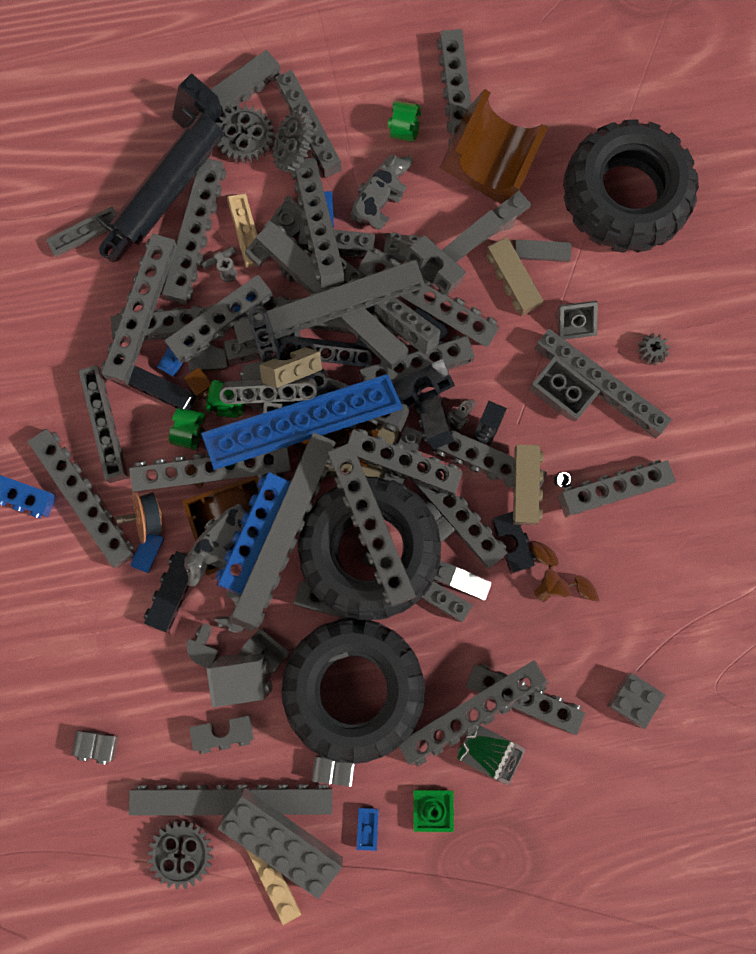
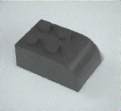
[529,356,600,421]

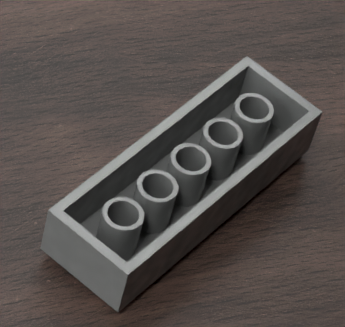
[218,788,343,899]

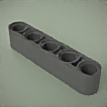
[220,377,317,404]

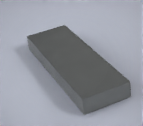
[515,240,571,262]

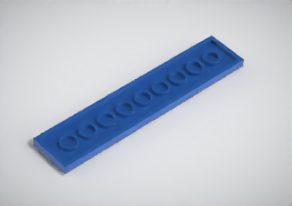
[201,374,402,470]

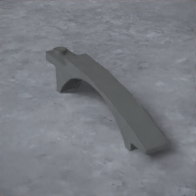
[414,191,531,292]

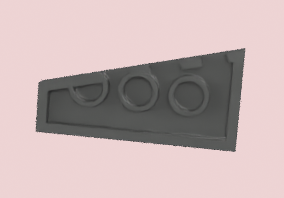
[245,195,306,267]

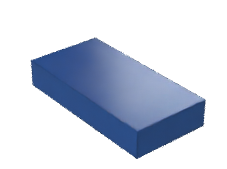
[130,535,165,574]

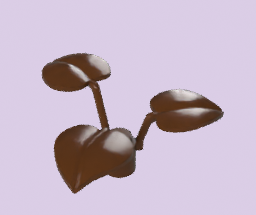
[530,541,600,602]

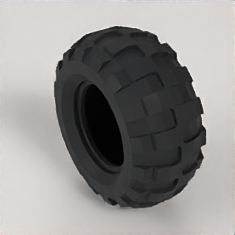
[563,119,699,253]
[298,476,441,620]
[281,618,425,764]

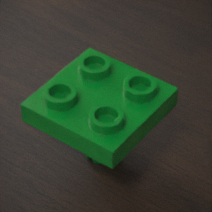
[413,790,454,832]

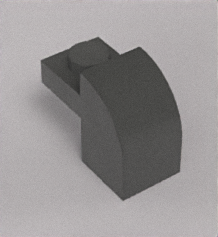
[187,623,220,668]

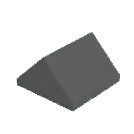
[555,300,598,340]

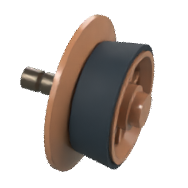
[115,491,162,544]

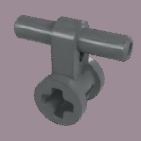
[201,246,237,282]
[447,399,476,432]

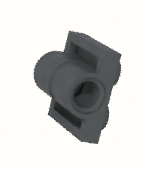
[383,233,422,262]
[238,628,290,678]

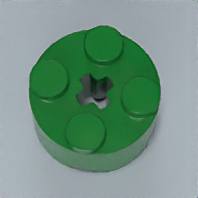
[388,101,421,142]
[206,380,245,418]
[169,408,206,451]

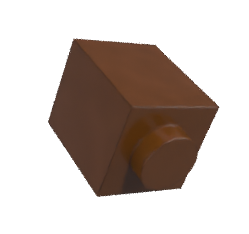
[184,367,212,400]

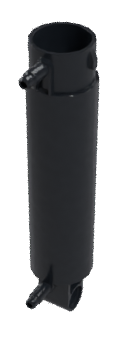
[96,108,225,262]

